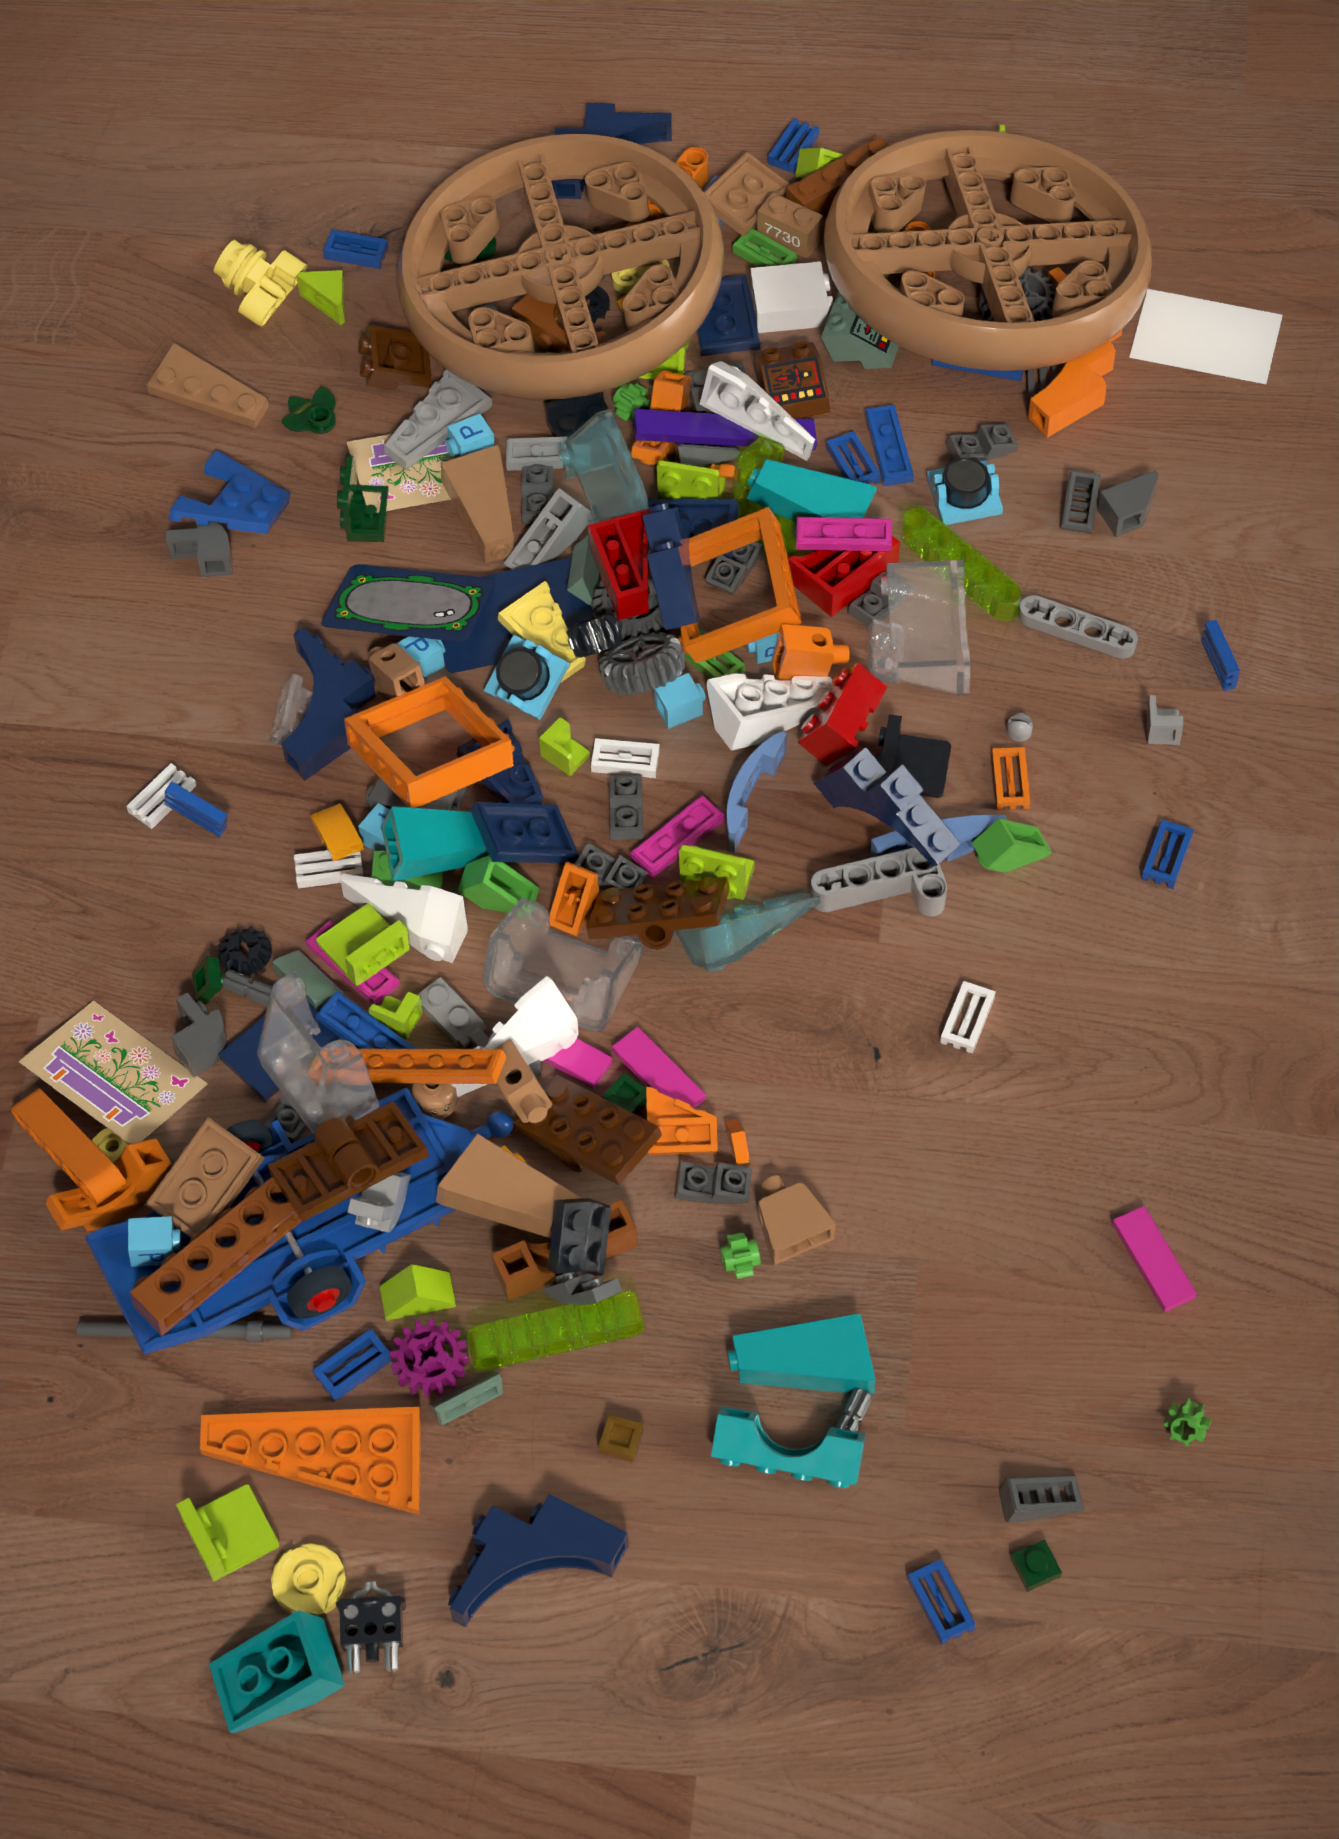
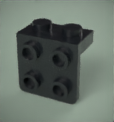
[875,714,951,798]

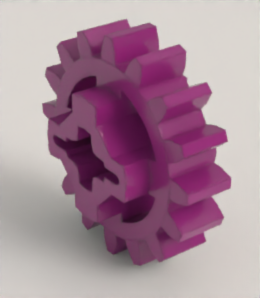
[390,1318,469,1398]

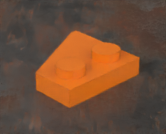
[646,1087,718,1156]

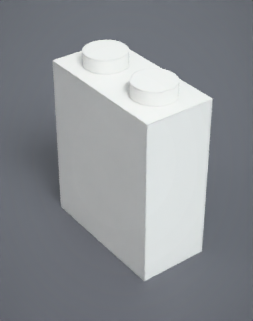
[750,262,833,333]

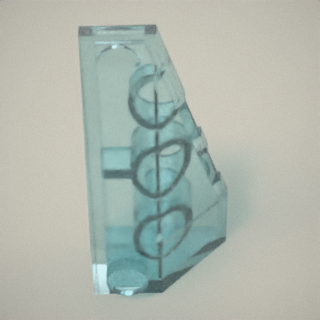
[675,892,821,972]

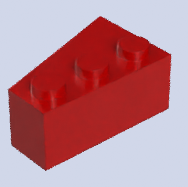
[588,509,650,621]
[788,536,900,617]
[797,663,887,767]

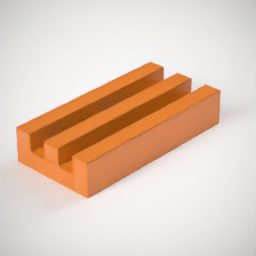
[991,747,1030,810]

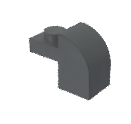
[166,521,233,577]
[171,992,227,1077]

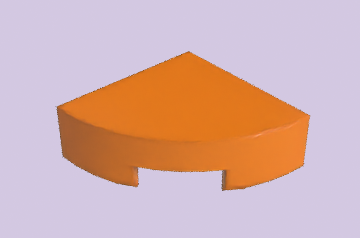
[707,464,738,481]
[725,1119,750,1165]

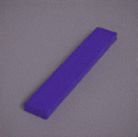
[633,409,817,450]

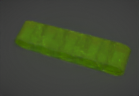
[902,507,1022,622]
[466,1291,646,1371]

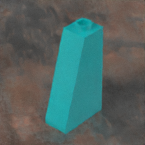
[747,459,877,524]
[381,806,489,881]
[727,1314,876,1394]

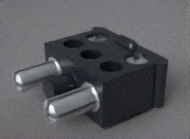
[336,1582,406,1674]

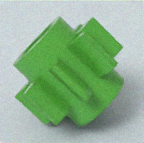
[613,383,651,422]
[720,1232,761,1279]
[1163,1397,1212,1447]

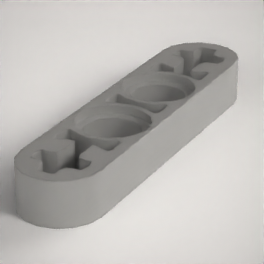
[1019,595,1138,659]

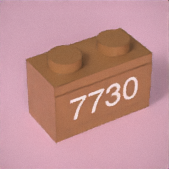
[757,193,823,258]

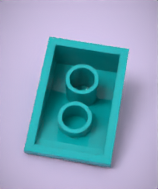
[209,1610,345,1733]

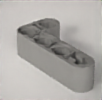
[810,848,947,917]

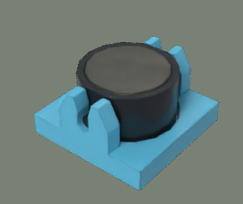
[927,457,1003,526]
[483,635,570,720]

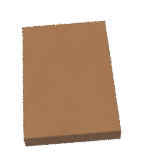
[704,152,791,237]
[146,1117,265,1238]

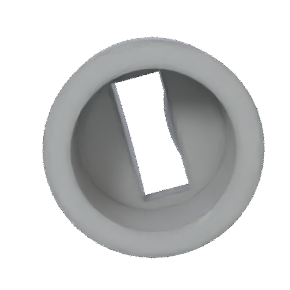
[1006,713,1033,741]

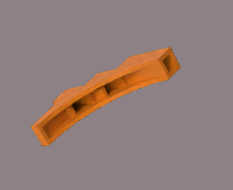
[1028,267,1122,438]

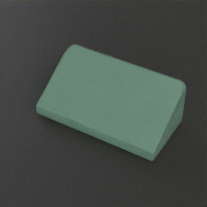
[567,536,599,606]
[272,950,343,1011]
[429,1371,504,1426]

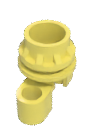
[214,240,307,327]

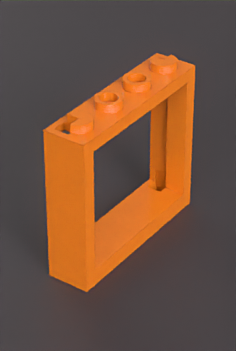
[678,507,802,664]
[344,676,515,808]

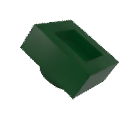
[192,956,224,1004]
[602,1073,647,1115]
[1010,1540,1062,1592]

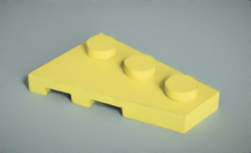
[498,581,586,683]

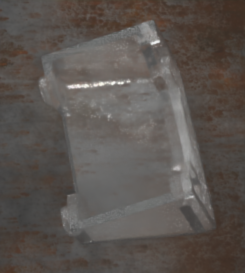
[881,560,971,696]
[483,897,644,1032]
[257,971,380,1134]

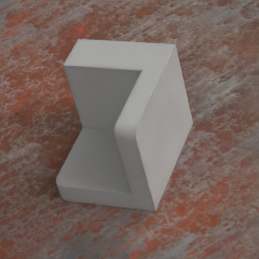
[1146,695,1183,745]

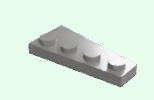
[384,370,492,470]

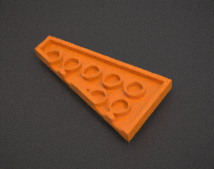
[200,1407,421,1516]

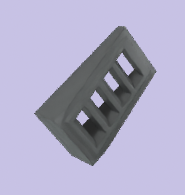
[673,442,741,467]
[1061,470,1101,534]
[999,1475,1084,1523]

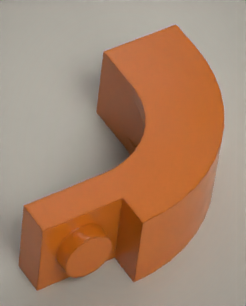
[631,370,691,465]
[45,1139,173,1232]

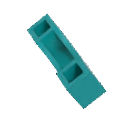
[711,1406,866,1488]

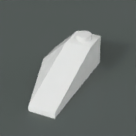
[700,361,815,461]
[706,674,835,751]
[340,874,468,963]
[451,976,579,1097]

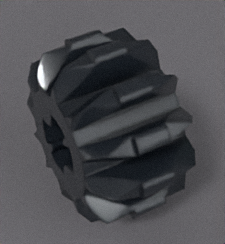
[566,613,623,658]

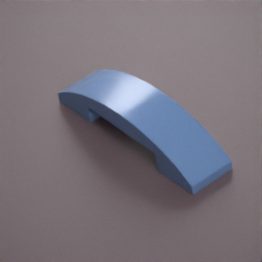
[727,731,787,852]

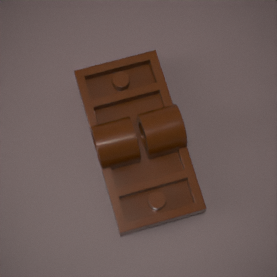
[586,877,730,950]
[513,1075,662,1185]
[268,1101,429,1222]

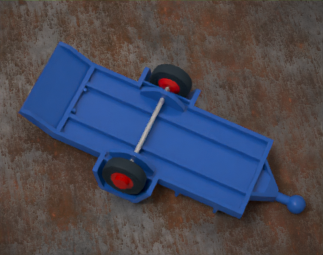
[85,1087,513,1355]

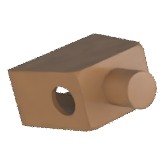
[367,644,425,701]
[495,1038,552,1123]
[758,1175,835,1265]

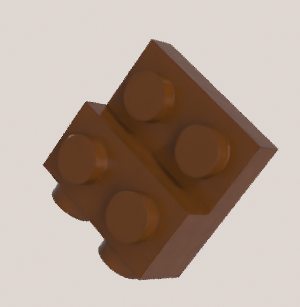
[358,325,431,391]

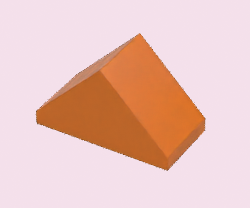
[547,862,599,936]

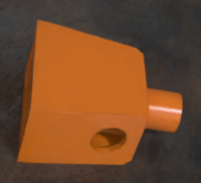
[771,624,850,680]

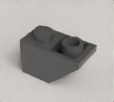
[1098,470,1159,537]

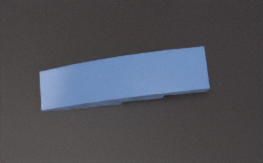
[870,815,1008,862]

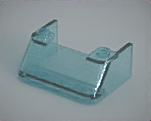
[559,409,650,554]

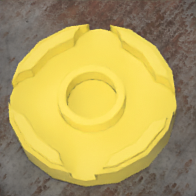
[271,1543,347,1617]

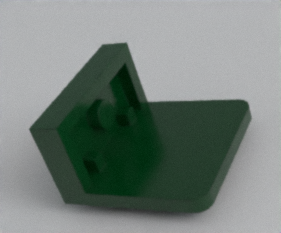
[337,456,389,542]

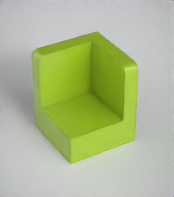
[795,147,843,179]
[539,717,590,776]
[368,992,423,1040]

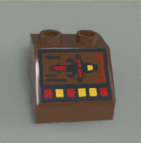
[754,341,830,419]

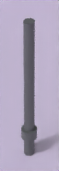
[77,1321,292,1342]

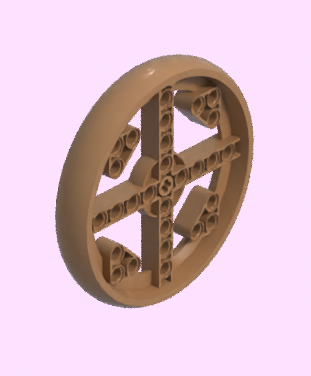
[824,130,1152,371]
[397,134,724,400]

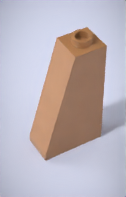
[441,445,514,564]
[436,1134,581,1238]

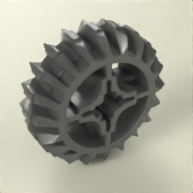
[979,267,1057,322]
[591,575,669,641]
[599,632,686,695]

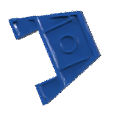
[169,450,291,534]

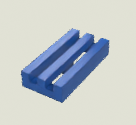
[768,118,820,174]
[323,230,389,269]
[826,431,881,484]
[1201,619,1240,691]
[164,781,228,837]
[1142,820,1194,889]
[312,1329,391,1402]
[907,1559,976,1645]

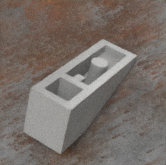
[504,488,595,570]

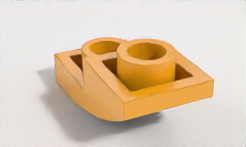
[310,804,364,862]

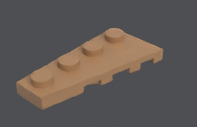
[146,343,269,428]

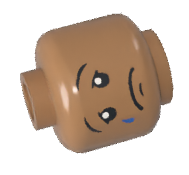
[411,1083,458,1119]

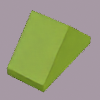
[296,270,346,325]
[380,1264,456,1321]

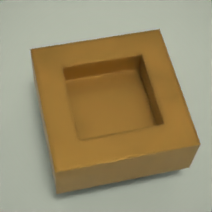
[598,1415,644,1462]

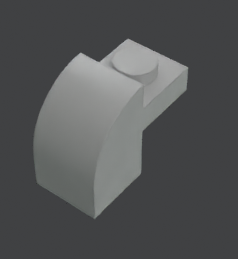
[347,1172,411,1233]

